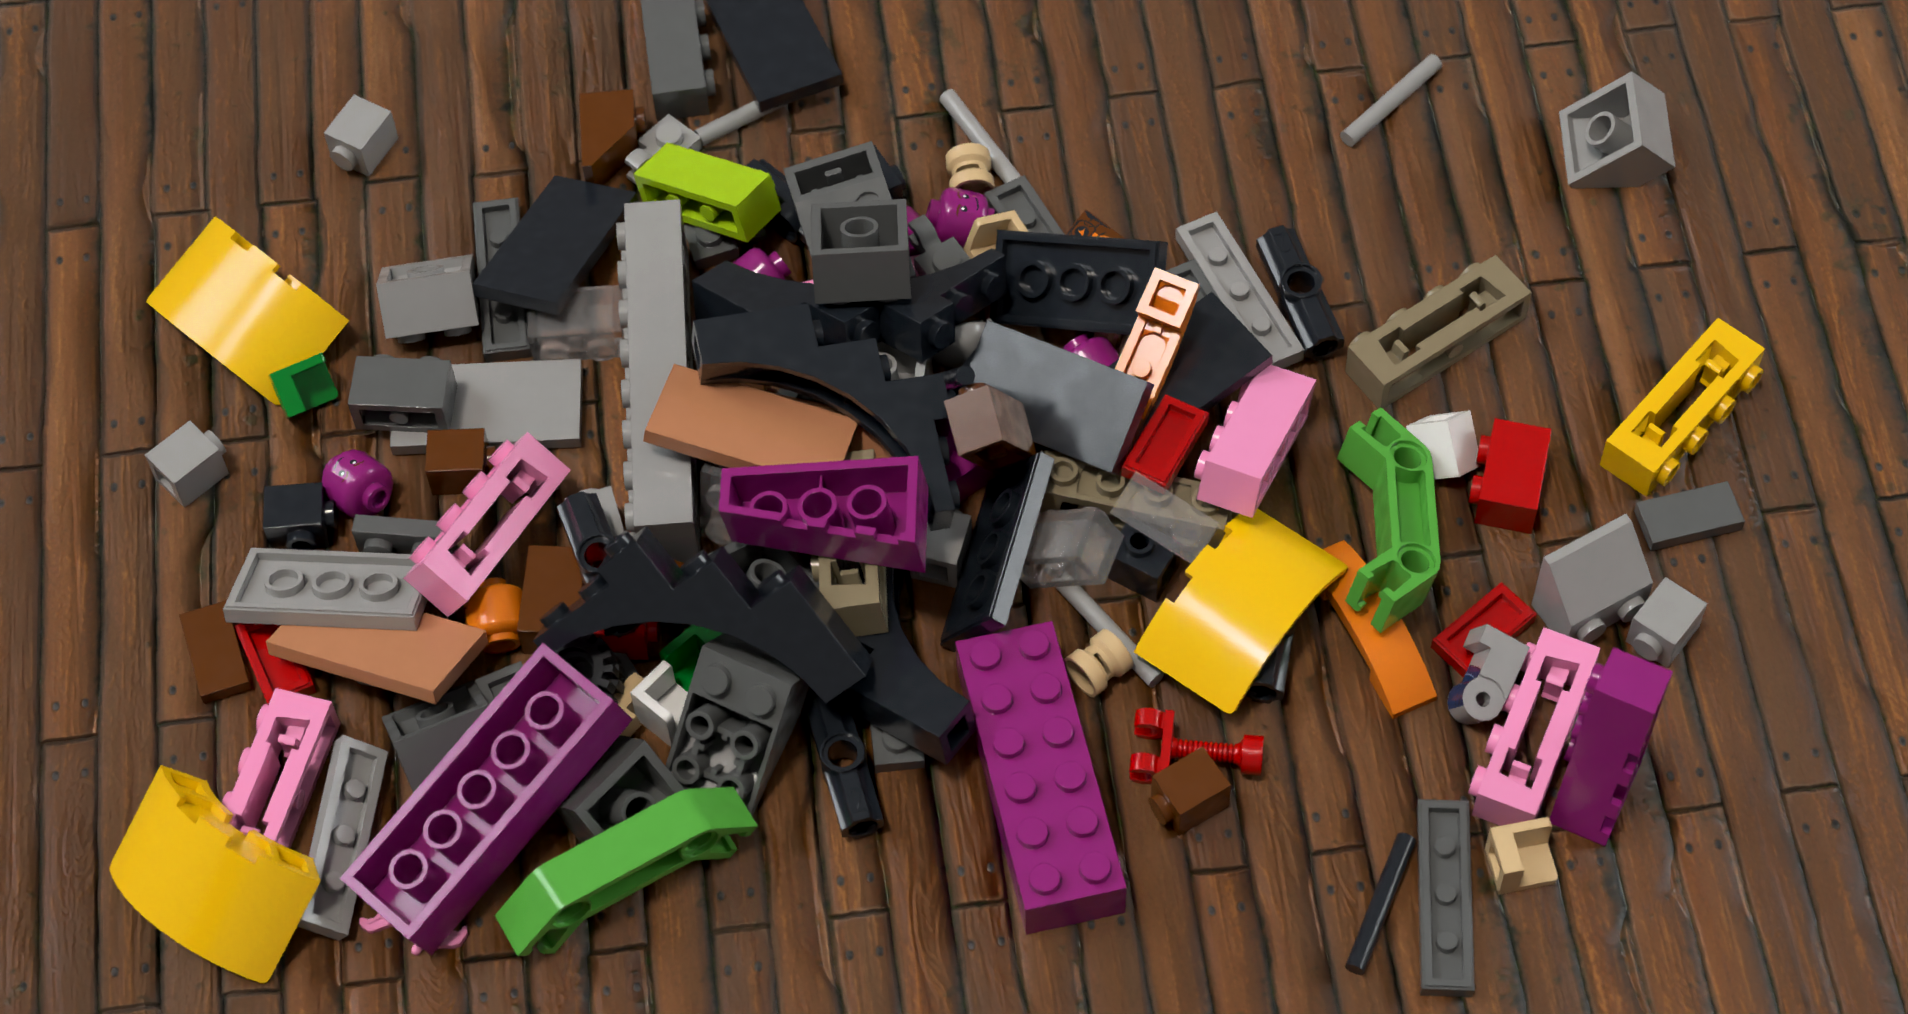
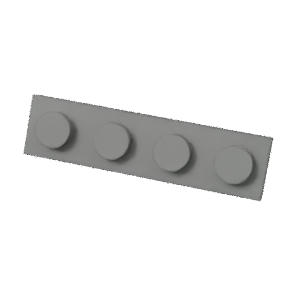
[1175,211,1305,368]
[298,735,388,941]

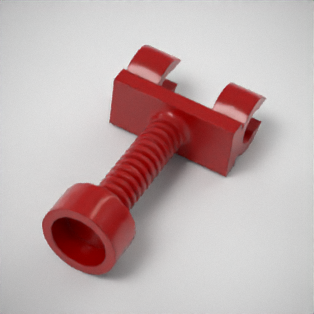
[1129,708,1264,784]

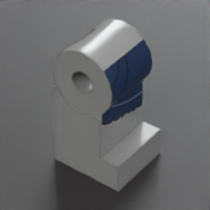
[1447,624,1530,725]

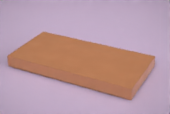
[643,364,858,468]
[266,612,488,704]

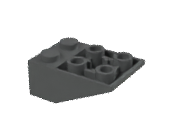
[783,141,916,278]
[665,633,809,816]

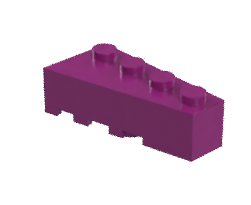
[719,456,929,573]
[1550,647,1673,846]

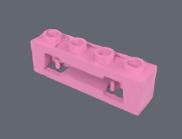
[403,432,571,617]
[1468,627,1601,826]
[222,688,340,849]

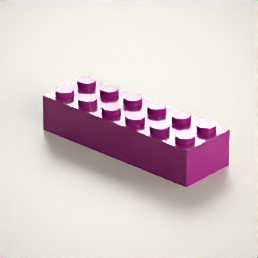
[955,621,1127,935]
[339,643,633,955]

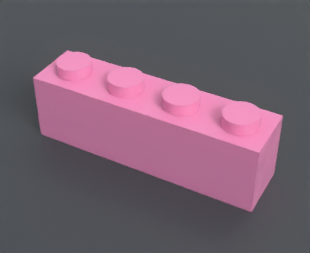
[1194,365,1316,518]

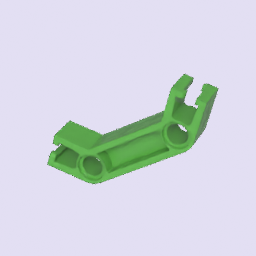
[1337,407,1441,633]
[494,787,758,956]

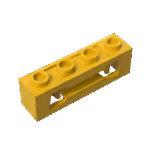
[1600,318,1765,497]

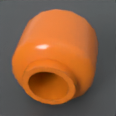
[463,577,522,654]

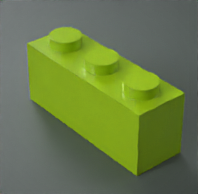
[633,142,781,243]

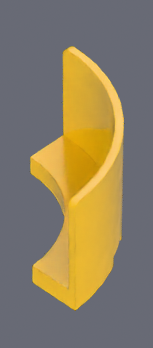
[146,216,349,405]
[1134,508,1348,713]
[110,765,320,983]

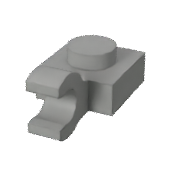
[625,114,702,184]

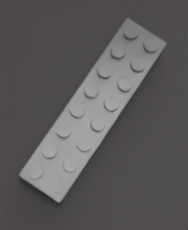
[616,199,701,563]

